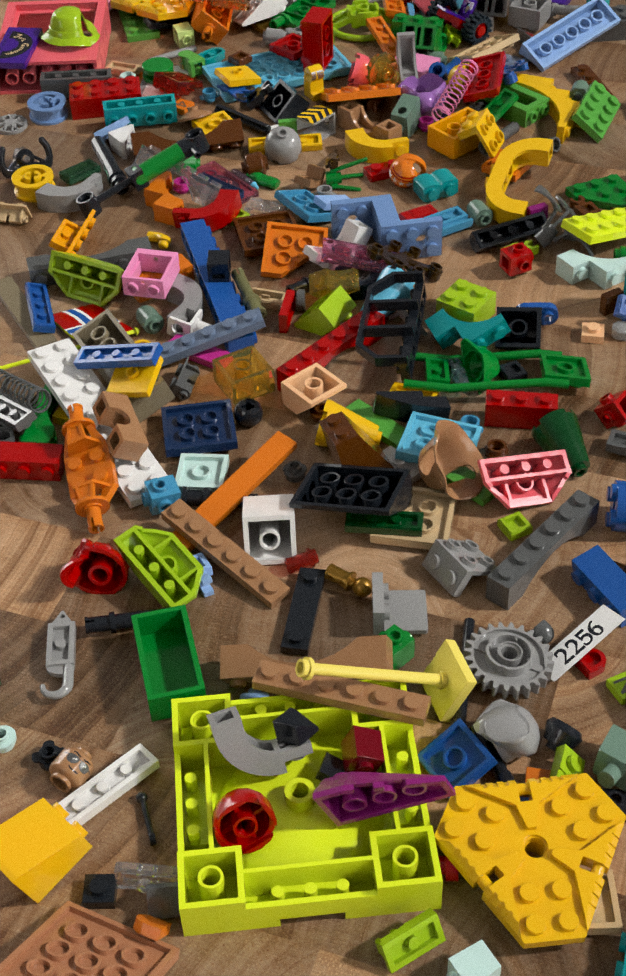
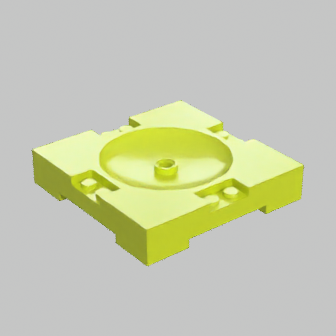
[171,680,443,937]

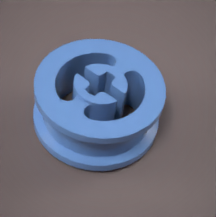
[27,91,69,126]

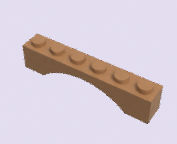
[220,635,393,688]

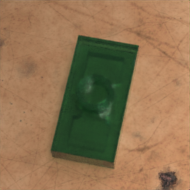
[59,159,101,185]

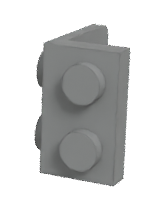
[422,538,497,597]

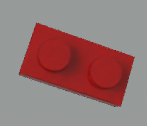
[363,159,395,183]

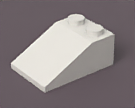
[233,0,288,27]

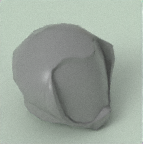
[473,699,540,763]

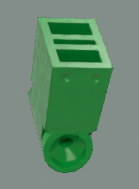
[402,22,447,52]

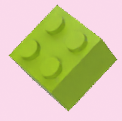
[436,278,496,322]

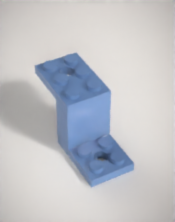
[330,194,443,259]

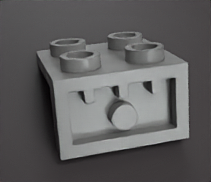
[372,572,428,635]

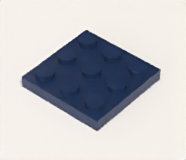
[161,399,238,458]

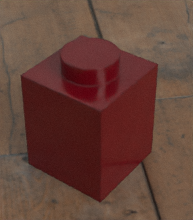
[341,725,385,772]

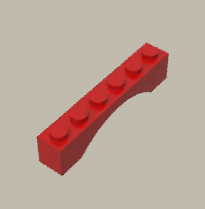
[276,310,385,392]

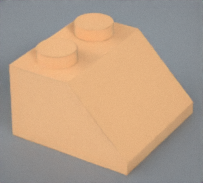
[281,362,347,414]

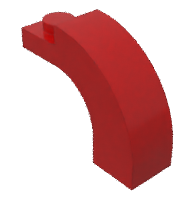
[172,189,242,232]

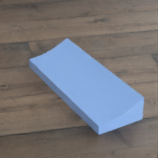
[519,0,621,72]

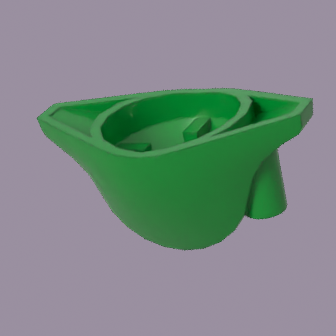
[460,338,500,394]

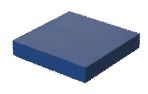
[418,718,498,799]

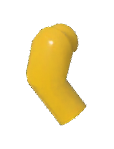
[147,231,171,249]

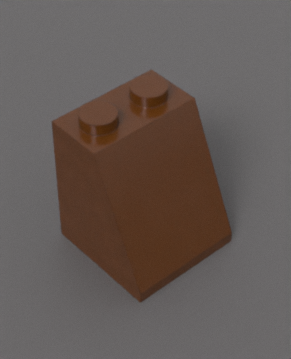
[319,411,394,468]

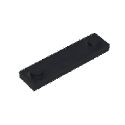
[280,567,326,656]

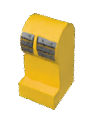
[304,63,324,102]

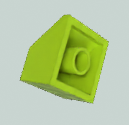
[293,285,357,336]

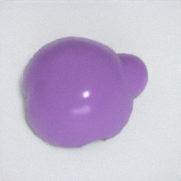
[397,73,448,115]

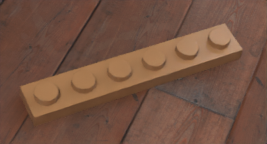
[161,498,290,609]
[252,659,431,727]

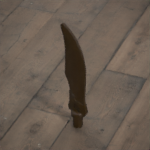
[323,149,340,169]

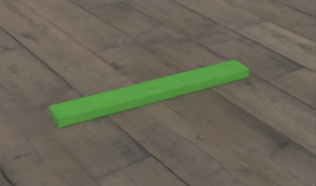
[345,399,495,507]

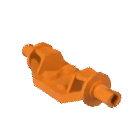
[62,403,119,534]

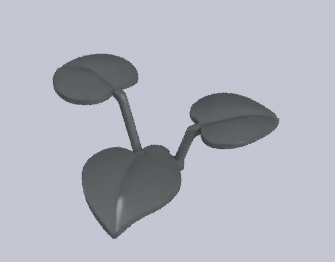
[534,185,594,257]

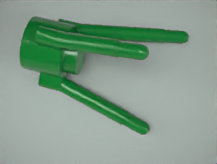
[325,157,368,191]

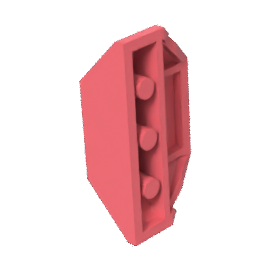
[477,449,572,509]

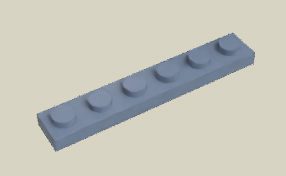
[161,307,266,367]

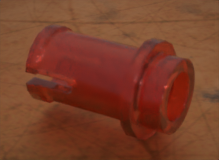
[284,548,319,574]

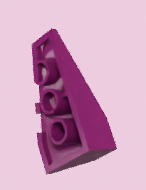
[312,771,456,826]

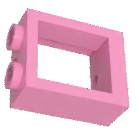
[121,248,180,299]

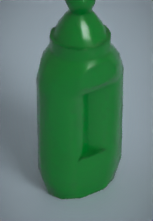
[246,172,280,189]

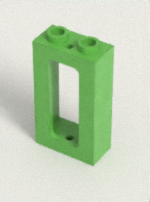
[476,79,550,128]

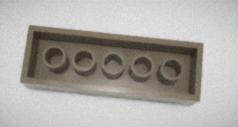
[72,309,176,423]

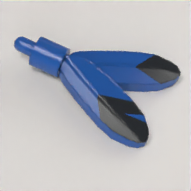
[216,84,255,102]

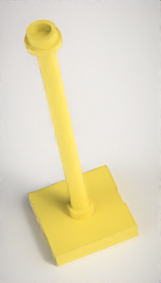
[295,639,477,722]

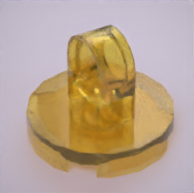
[366,51,400,86]

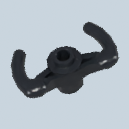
[0,137,53,178]

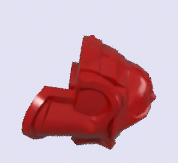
[59,538,130,594]

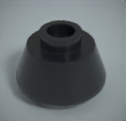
[543,717,583,752]

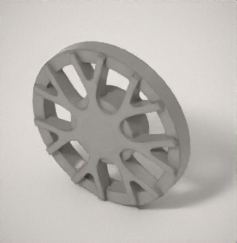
[0,114,28,135]

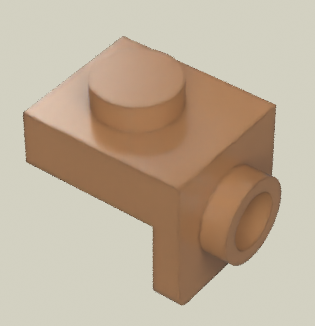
[293,164,326,191]

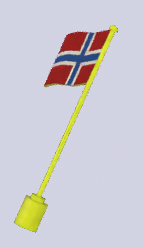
[0,304,140,370]

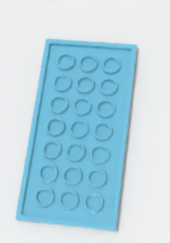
[202,45,352,103]

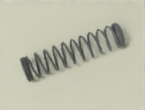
[0,369,51,414]

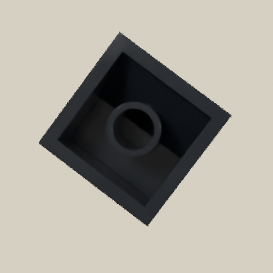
[259,78,310,124]
[495,307,542,349]

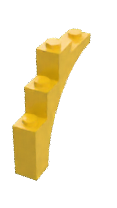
[514,72,580,144]

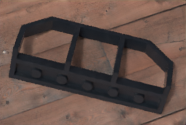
[355,271,427,383]

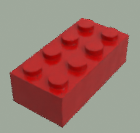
[69,76,142,120]

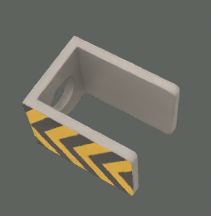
[297,104,336,140]

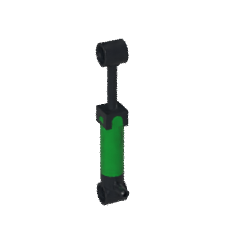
[76,128,210,219]

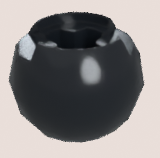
[234,398,263,428]

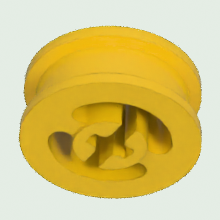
[11,164,56,202]

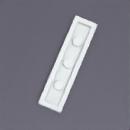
[59,743,160,826]

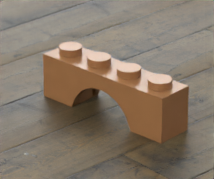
[337,100,402,140]

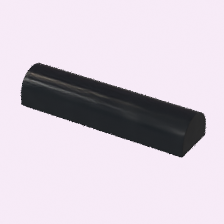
[470,211,547,253]

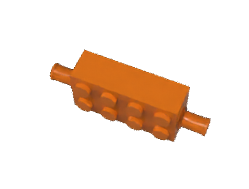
[190,0,234,45]

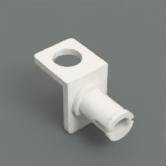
[167,309,212,336]

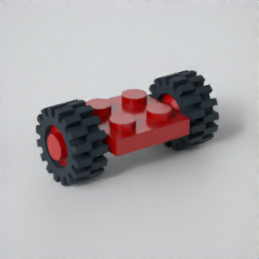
[427,0,492,45]

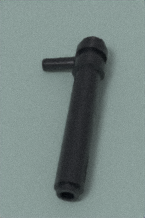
[91,136,130,195]

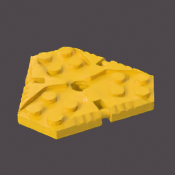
[110,0,196,21]
[434,773,626,949]

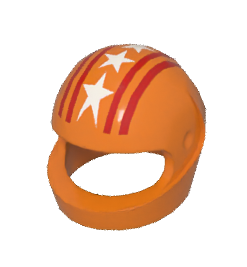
[389,153,427,188]

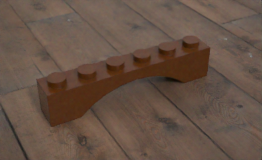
[130,118,244,162]

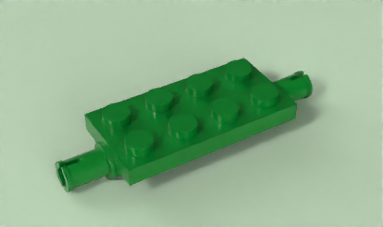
[269,0,336,29]

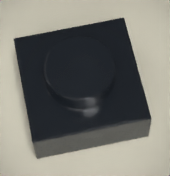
[82,874,118,909]

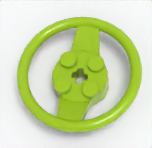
[333,0,393,42]

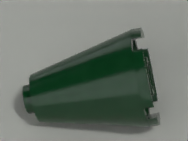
[531,408,590,477]

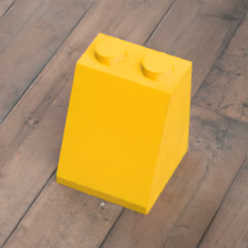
[0,798,93,903]

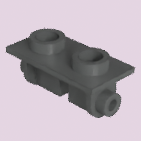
[169,357,200,401]

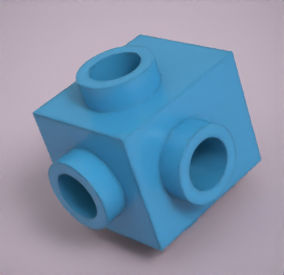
[141,474,181,516]

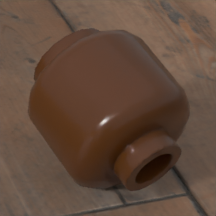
[241,151,269,175]

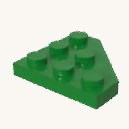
[565,174,626,210]

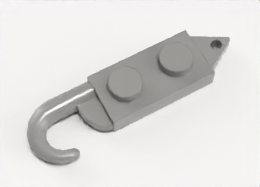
[40,611,77,700]

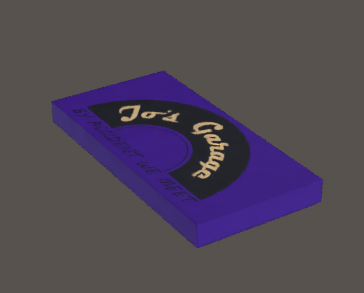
[0,27,43,69]

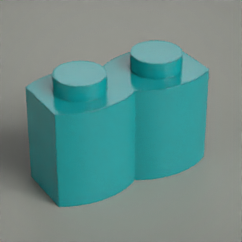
[413,168,458,203]

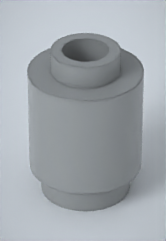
[263,28,288,45]

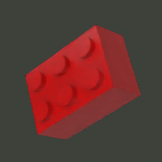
[299,6,334,71]

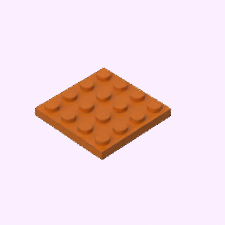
[320,82,401,102]

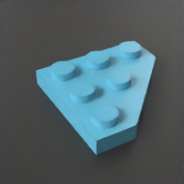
[395,411,482,464]

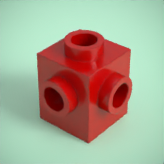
[499,242,534,277]
[594,390,626,429]

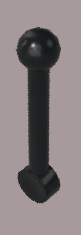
[136,792,157,846]

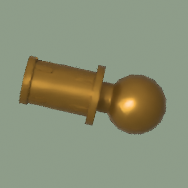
[324,563,372,598]

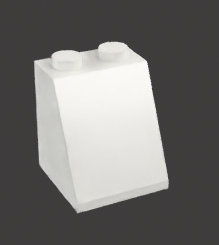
[242,494,297,565]

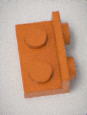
[383,0,408,19]

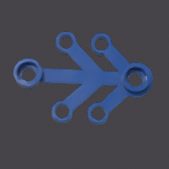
[502,59,529,85]

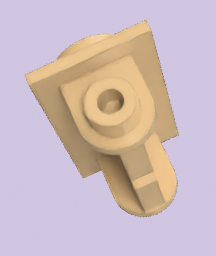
[0,202,32,225]

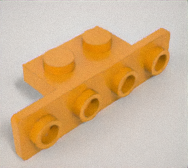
[49,209,96,254]

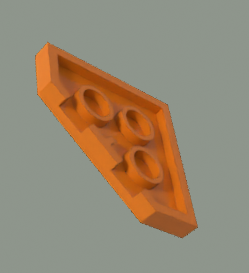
[260,221,328,279]

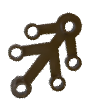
[366,239,443,281]

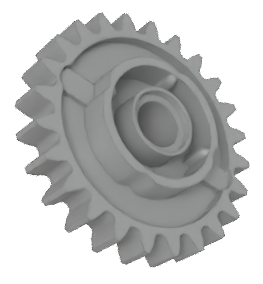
[463,622,554,700]

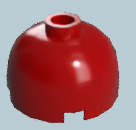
[213,788,277,854]

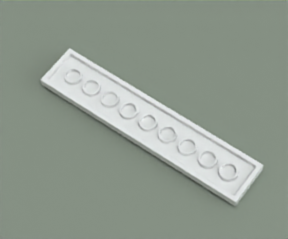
[27,338,168,509]

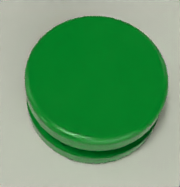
[142,57,174,85]

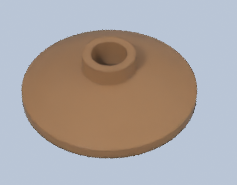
[177,105,212,122]

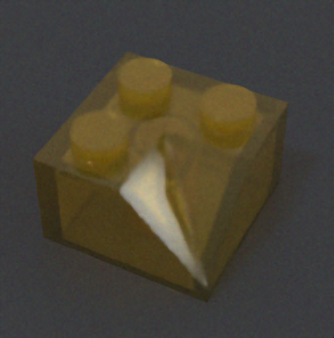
[212,345,275,406]

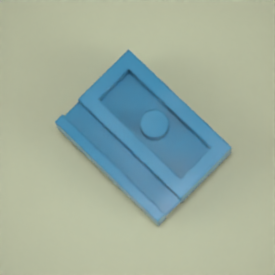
[424,206,473,237]

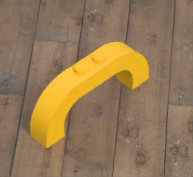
[484,138,553,223]

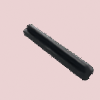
[214,104,271,135]

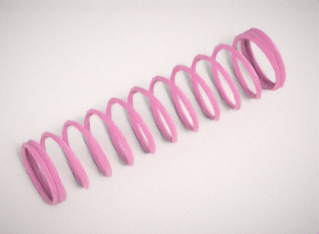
[431,59,479,121]

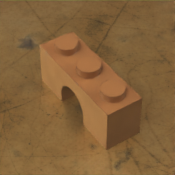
[92,391,149,462]

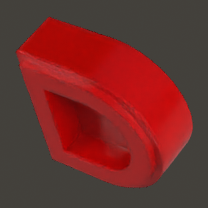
[574,648,606,680]

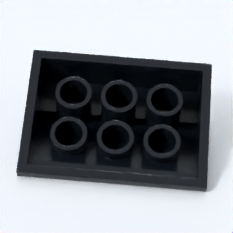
[289,463,413,516]

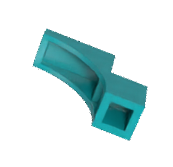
[424,309,511,349]

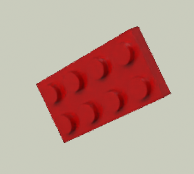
[463,51,506,103]

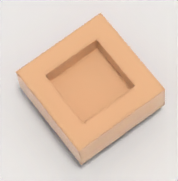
[581,322,605,344]

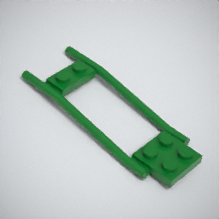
[403,349,591,393]

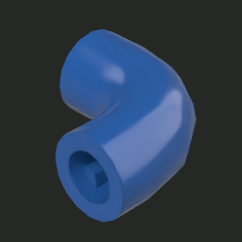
[429,56,461,81]

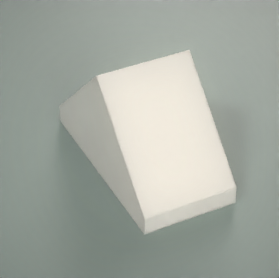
[108,124,135,159]

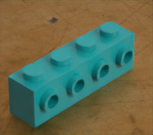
[102,93,178,128]

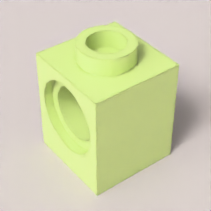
[172,22,195,49]

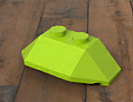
[48,250,125,307]
[113,525,204,608]

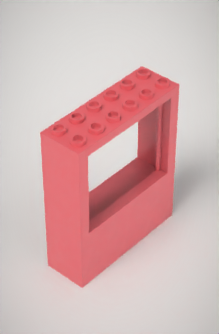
[0,0,111,95]

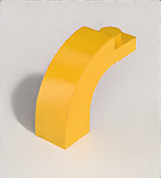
[345,128,409,164]

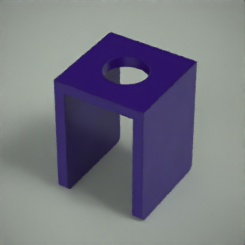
[437,0,478,21]

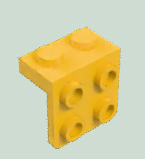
[457,108,505,158]

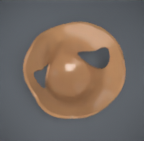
[418,420,484,500]

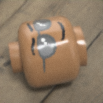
[49,747,94,792]

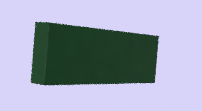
[345,511,424,537]

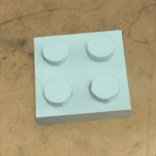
[175,453,230,494]

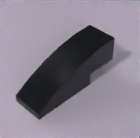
[373,391,451,423]

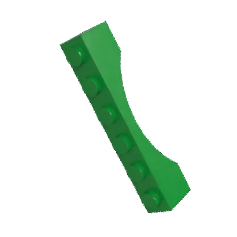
[19,384,59,444]

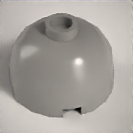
[264,126,302,165]

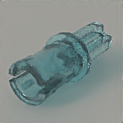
[448,358,469,393]

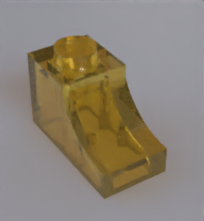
[309,268,360,299]

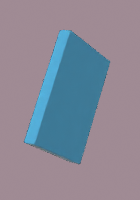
[274,189,331,223]

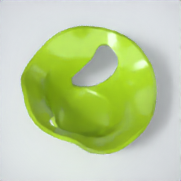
[40,6,100,47]

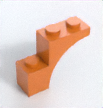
[144,171,184,226]

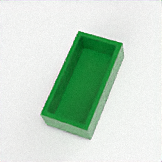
[131,605,206,722]

